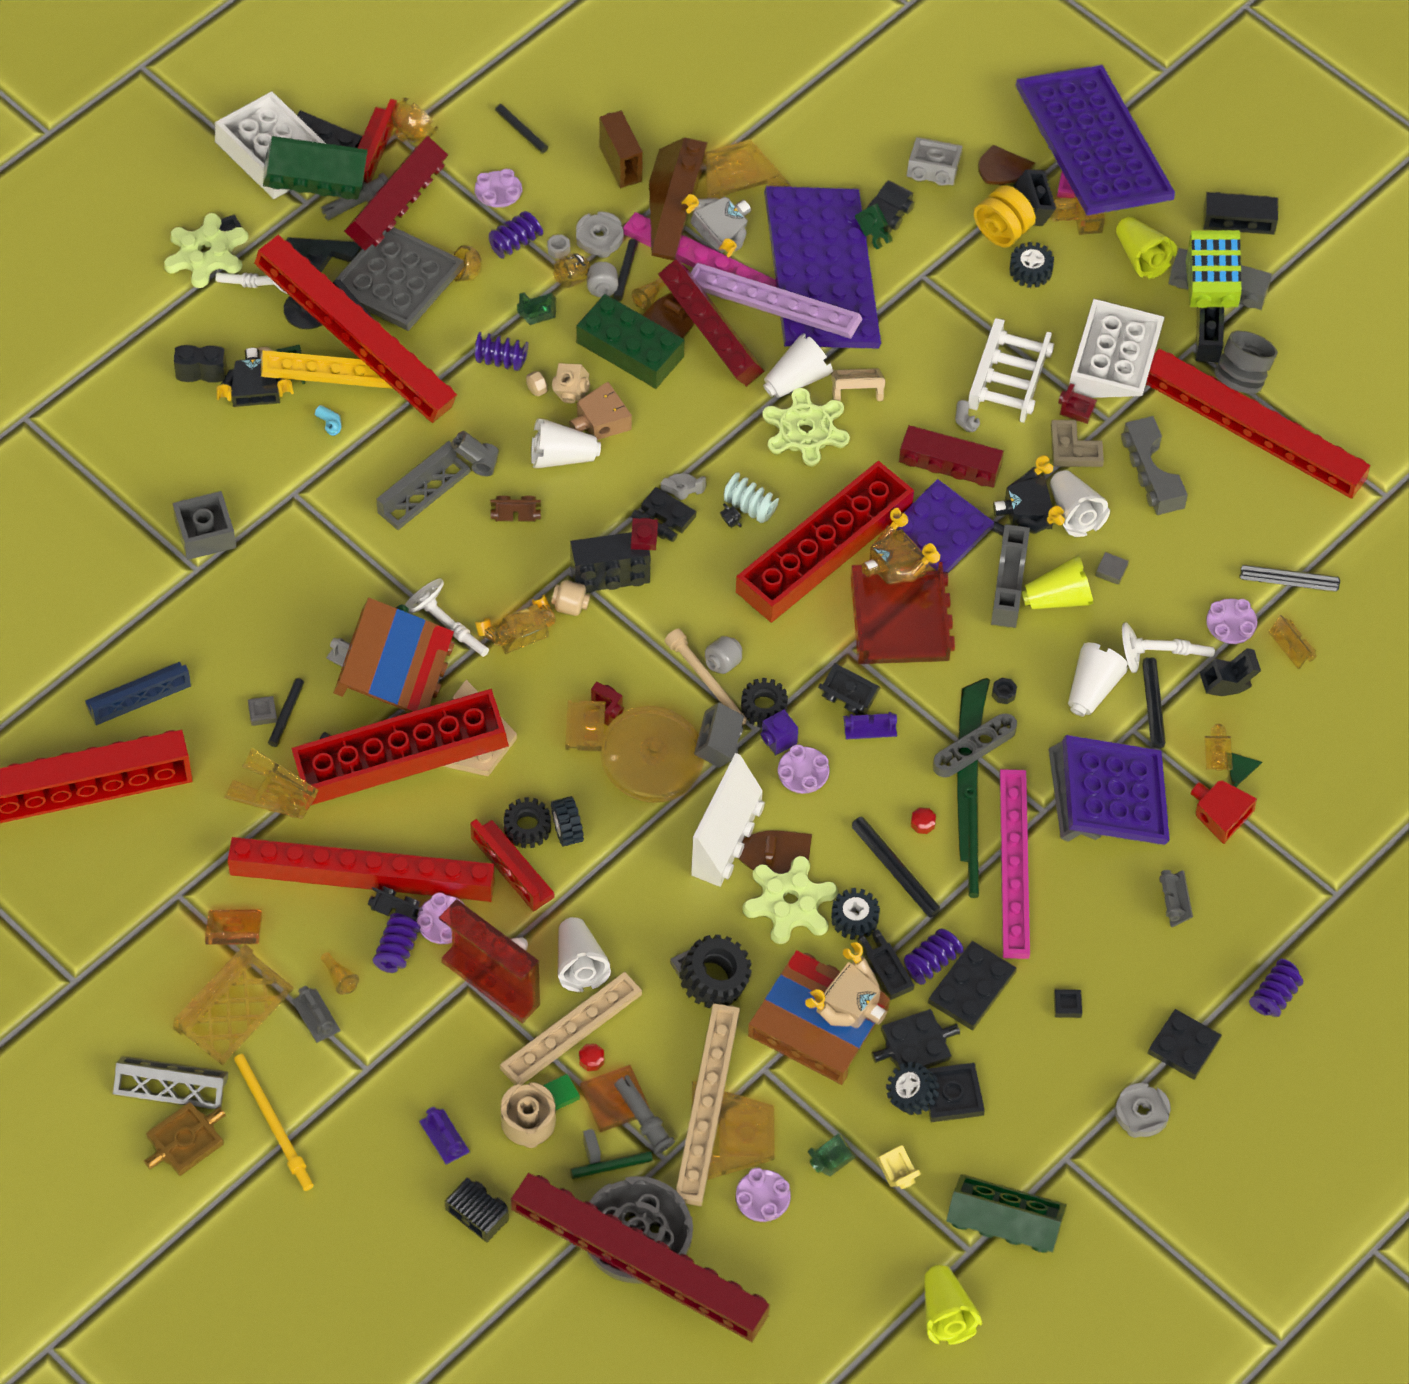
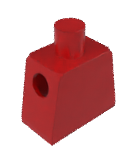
[1191,780,1257,844]

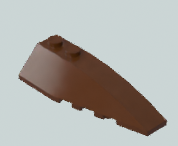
[649,137,707,261]

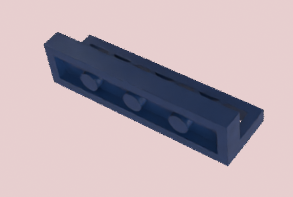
[85,662,191,726]

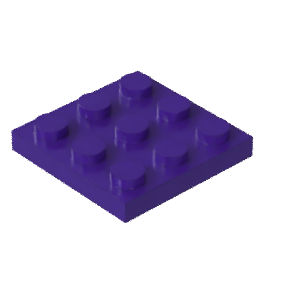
[888,479,994,577]

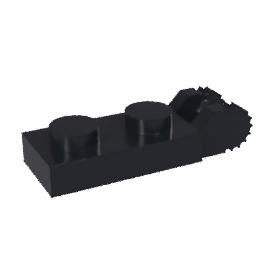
[857,929,914,1000]

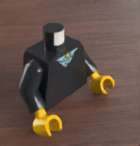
[217,348,294,407]
[993,455,1065,534]

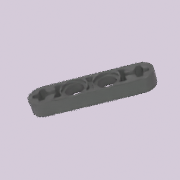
[933,713,1017,777]

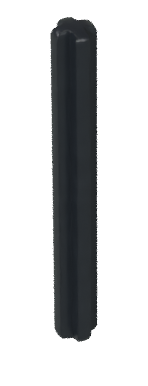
[852,816,940,918]

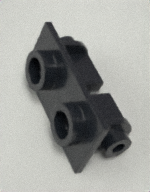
[368,886,423,922]

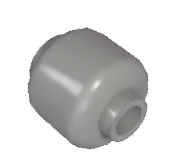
[586,262,619,297]
[705,636,742,674]

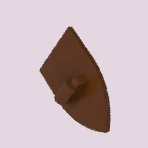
[978,145,1035,185]
[643,293,695,338]
[738,830,812,874]

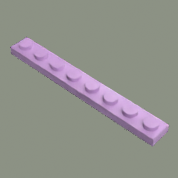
[691,263,862,339]

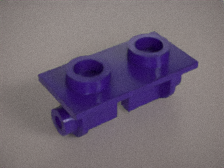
[843,712,897,739]
[419,1107,470,1165]

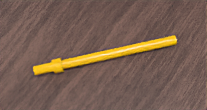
[234,1054,314,1191]

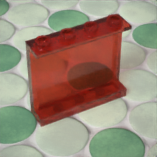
[850,562,955,664]
[439,899,540,1024]

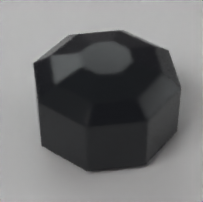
[991,678,1017,704]

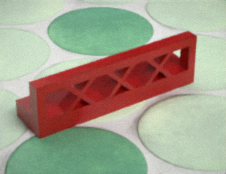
[358,98,398,183]
[470,819,555,912]

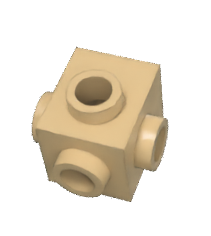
[552,363,590,403]

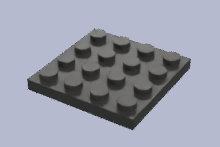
[335,227,465,331]

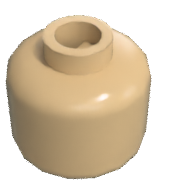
[551,580,590,616]

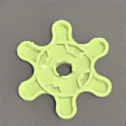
[164,213,249,288]
[762,388,850,466]
[742,856,838,944]

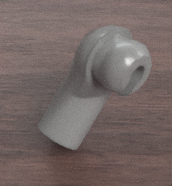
[955,400,980,432]

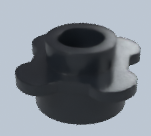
[719,503,742,529]

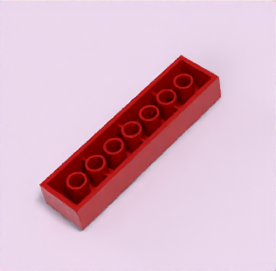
[736,460,914,623]
[291,688,509,806]
[0,730,193,823]

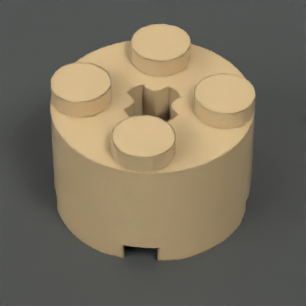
[501,1083,556,1148]

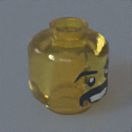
[553,253,590,288]

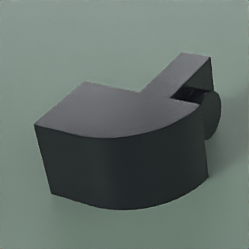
[1199,648,1261,696]

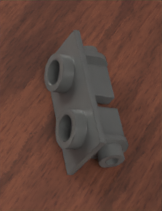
[1159,870,1193,928]
[292,986,341,1043]

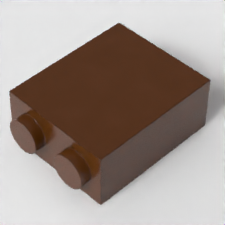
[599,110,643,188]

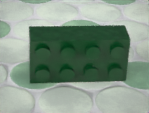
[576,294,685,389]

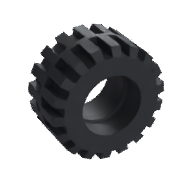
[679,934,752,1008]

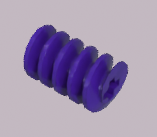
[488,211,543,259]
[475,332,528,371]
[372,913,421,973]
[904,928,963,985]
[1249,959,1304,1017]

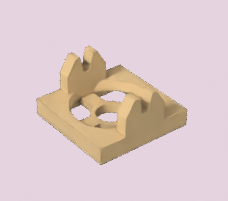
[831,369,885,401]

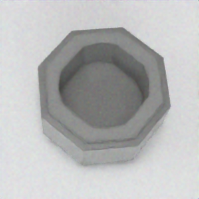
[547,235,570,259]

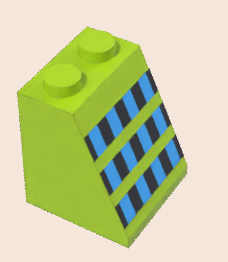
[1186,230,1241,308]

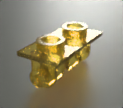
[1269,615,1317,669]
[1205,724,1233,771]

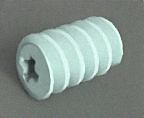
[724,472,779,523]

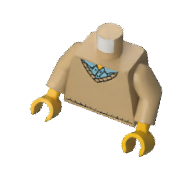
[805,942,887,1028]

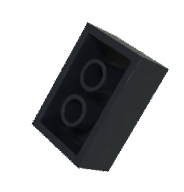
[570,532,651,593]

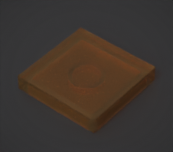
[205,909,262,945]
[580,1065,651,1133]

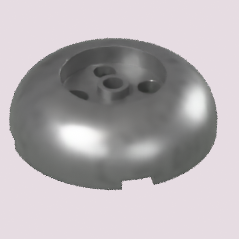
[587,1176,693,1283]

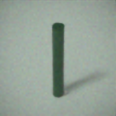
[570,1151,653,1179]

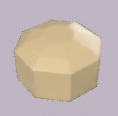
[526,371,547,396]

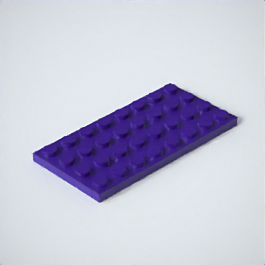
[1015,65,1176,215]
[764,186,881,349]

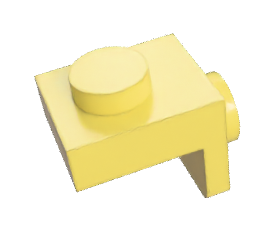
[876,1145,921,1189]

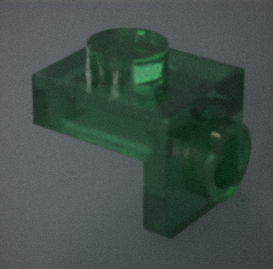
[517,292,556,325]
[807,1134,856,1177]

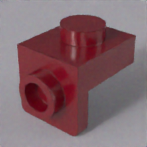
[1058,383,1097,424]
[631,517,658,551]
[591,681,624,726]

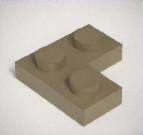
[1051,420,1104,467]

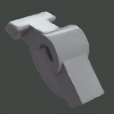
[661,473,706,500]

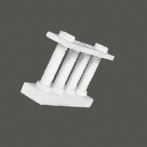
[968,318,1054,423]

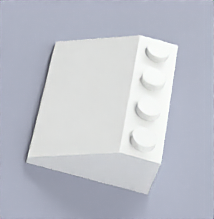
[215,92,326,199]
[1069,299,1164,398]
[691,753,765,887]

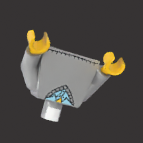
[681,194,751,258]

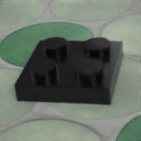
[1148,1009,1222,1080]
[927,1062,985,1123]

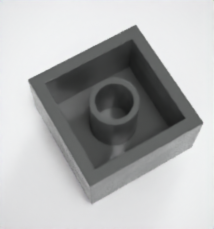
[172,491,236,560]

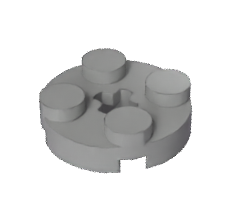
[576,212,624,258]
[1115,1083,1171,1138]

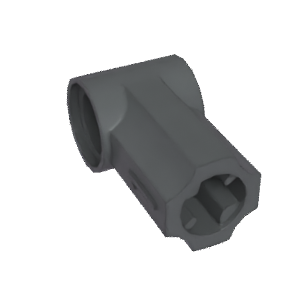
[451,431,499,476]

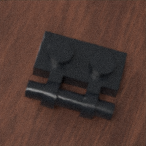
[631,487,697,542]

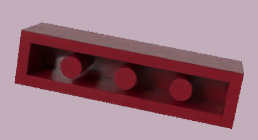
[899,425,1004,488]

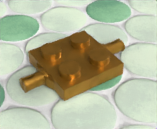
[144,1102,226,1176]

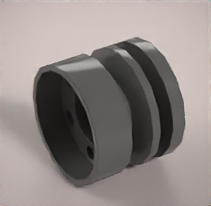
[1214,331,1278,394]

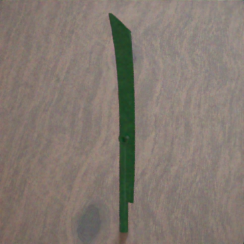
[957,678,990,898]

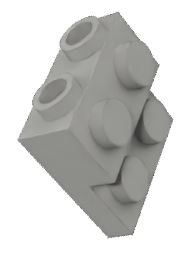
[907,137,963,185]

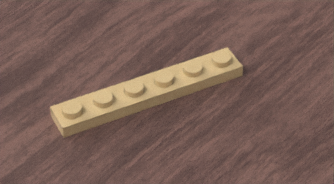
[500,972,642,1086]

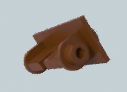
[490,496,541,522]

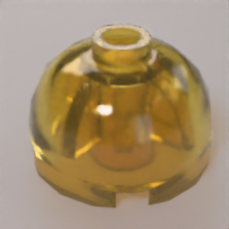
[391,97,438,143]

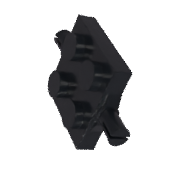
[871,1009,960,1071]

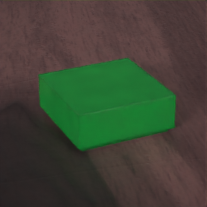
[543,1074,580,1110]

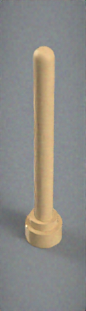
[664,629,747,725]

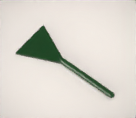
[1225,751,1262,788]

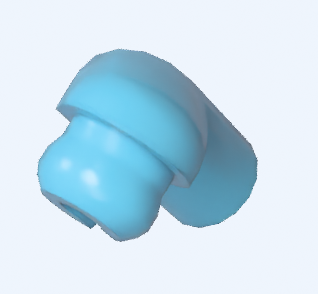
[315,405,342,436]

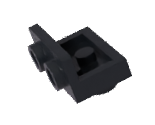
[818,663,881,715]

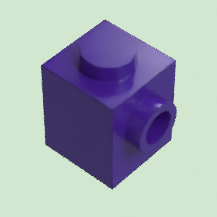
[761,709,798,756]

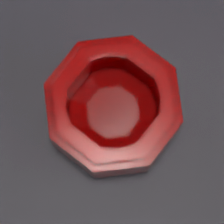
[911,807,936,834]
[579,1044,605,1071]

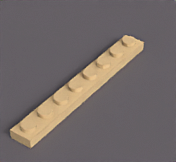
[676,1003,740,1206]

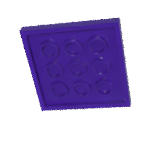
[1062,735,1170,845]

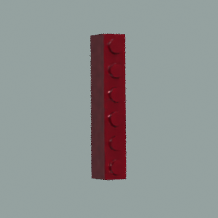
[344,135,448,251]
[658,259,765,387]

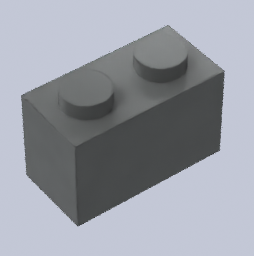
[694,703,744,768]

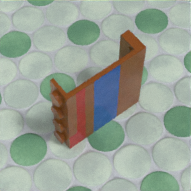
[333,597,455,712]
[748,950,890,1085]

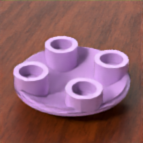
[475,169,522,207]
[1206,599,1257,644]
[778,744,830,794]
[417,893,470,944]
[736,1168,791,1222]

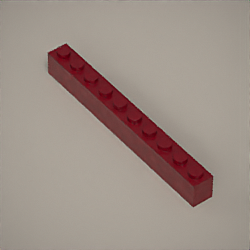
[511,1172,770,1342]

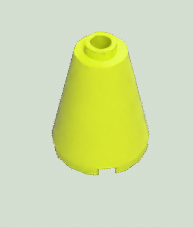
[1116,217,1177,279]
[1021,556,1094,609]
[924,1265,982,1345]

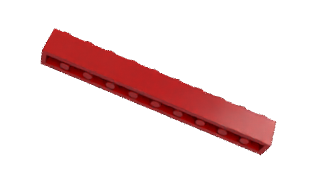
[254,235,457,424]
[1146,348,1371,499]
[228,837,495,902]

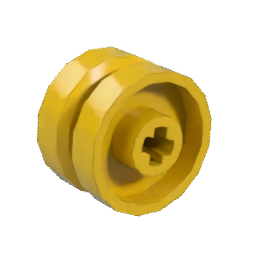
[974,185,1036,247]

